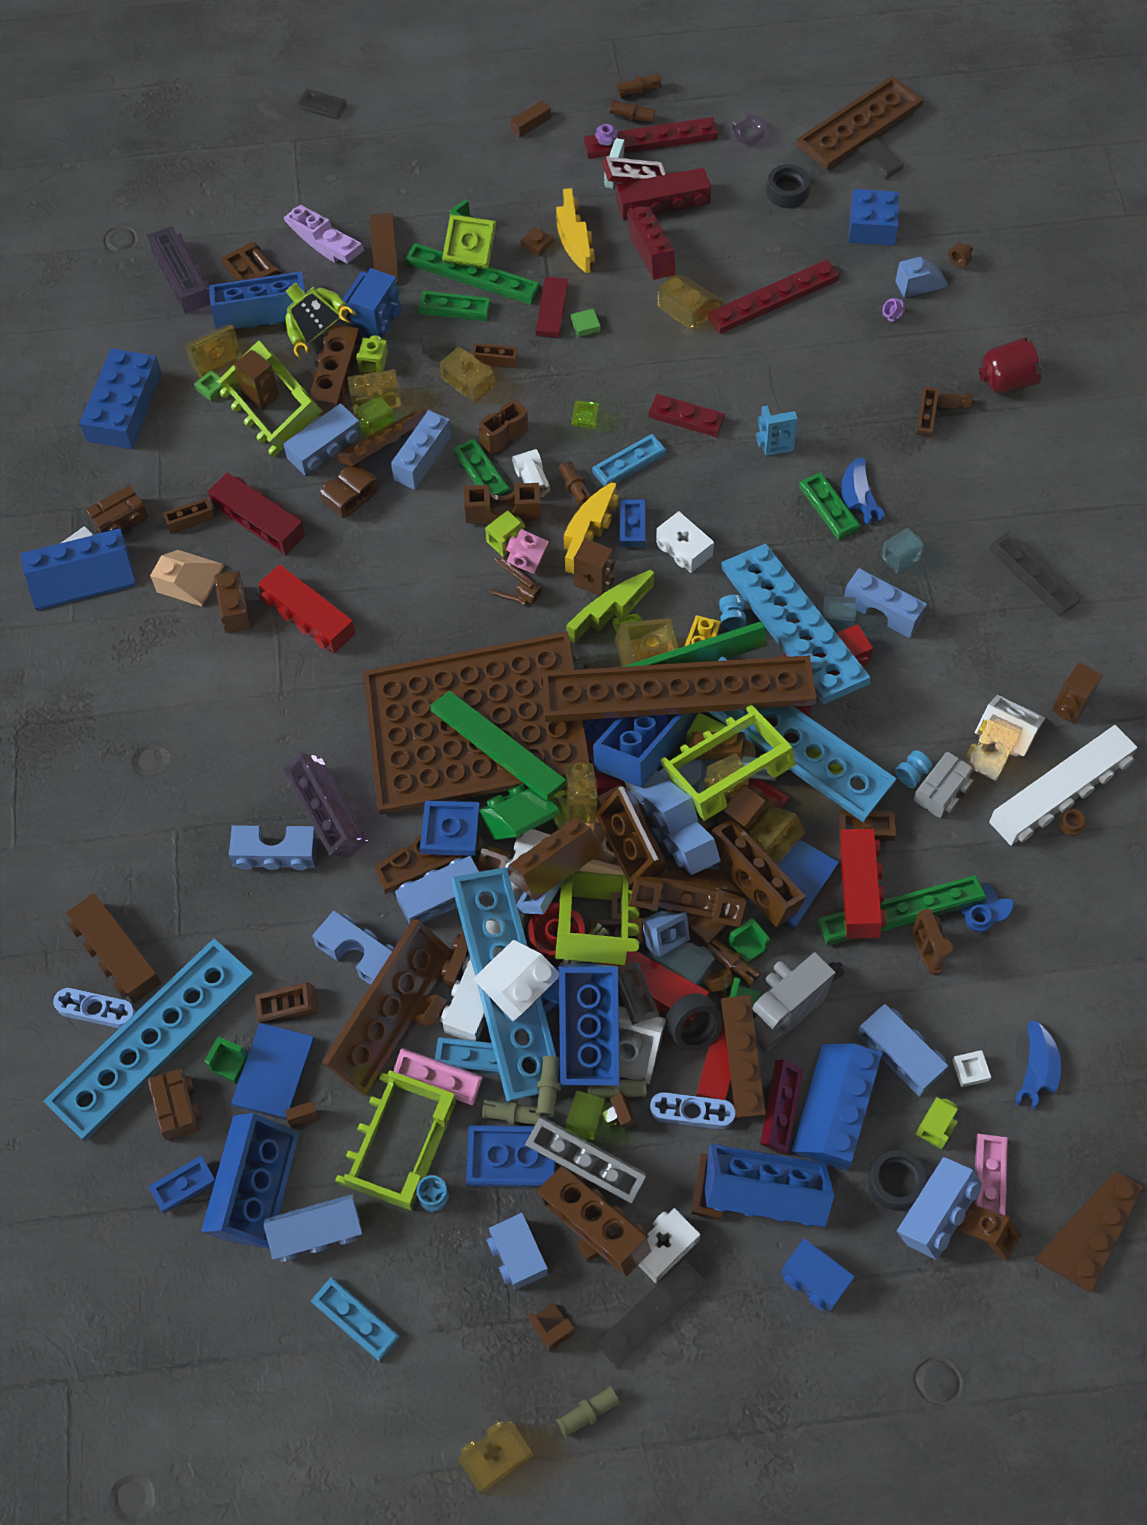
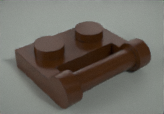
[221,242,281,281]
[911,908,953,976]

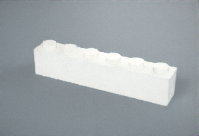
[989,725,1138,846]

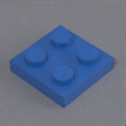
[420,801,480,856]

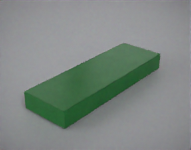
[418,290,491,322]
[453,438,511,496]
[799,472,861,541]

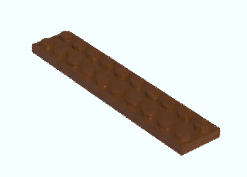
[542,655,817,722]

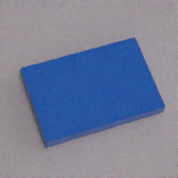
[749,835,839,929]
[231,1023,315,1121]
[466,1125,556,1187]

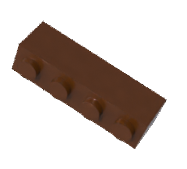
[66,893,162,1004]
[721,995,765,1117]

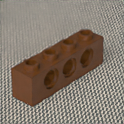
[307,325,361,416]
[710,818,806,928]
[537,1166,651,1277]

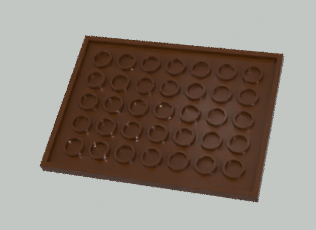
[363,631,592,815]

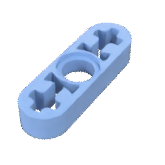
[53,988,136,1028]
[650,1093,735,1130]

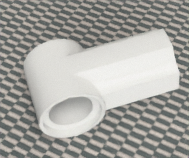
[512,449,550,498]

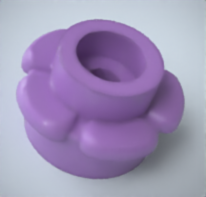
[596,124,618,145]
[883,298,904,322]

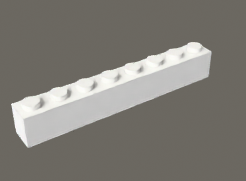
[441,829,550,1041]

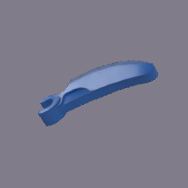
[841,458,884,525]
[1015,1021,1061,1110]

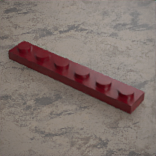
[584,117,718,159]
[708,259,840,334]

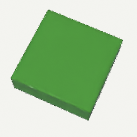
[571,309,600,337]
[194,370,224,402]

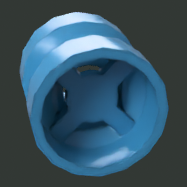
[719,595,746,630]
[895,750,933,788]
[417,1175,449,1212]

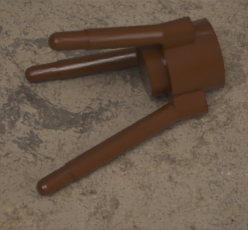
[490,557,543,606]

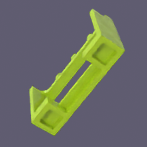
[218,341,322,457]
[660,705,796,821]
[555,871,639,965]
[335,1071,457,1211]

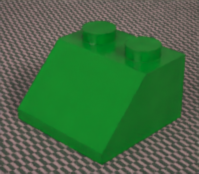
[479,784,561,840]

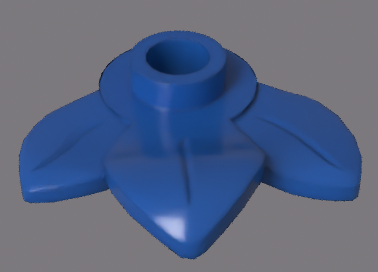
[959,882,1013,932]

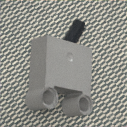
[752,952,844,1052]

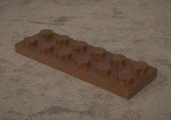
[796,76,923,170]
[321,919,454,1096]

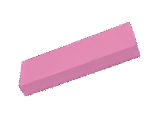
[393,1048,484,1106]
[974,1134,1008,1216]

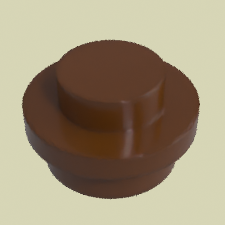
[1058,809,1086,836]

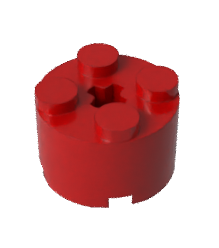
[528,903,585,968]

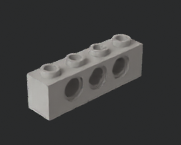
[525,1115,646,1204]

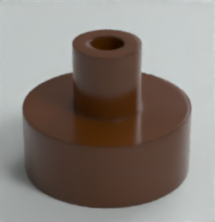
[948,243,973,268]
[704,969,734,998]

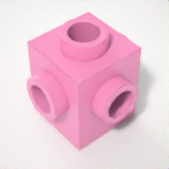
[506,529,549,574]

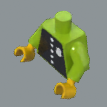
[285,283,357,359]

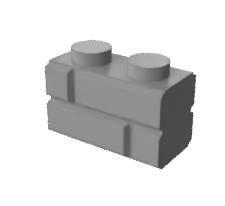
[913,752,974,818]

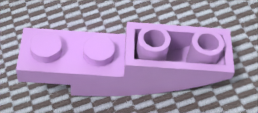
[284,205,364,264]

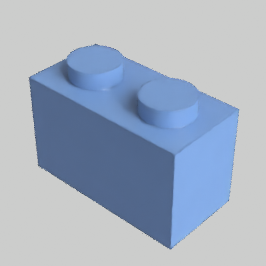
[486,1213,548,1290]

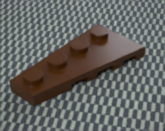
[335,410,426,466]
[374,832,484,894]
[1034,1171,1143,1292]

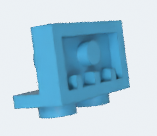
[756,406,798,456]

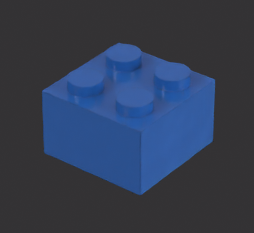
[849,189,899,246]
[349,268,401,338]

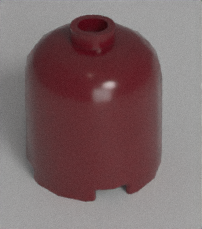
[979,337,1041,393]

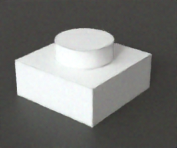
[952,1050,991,1087]

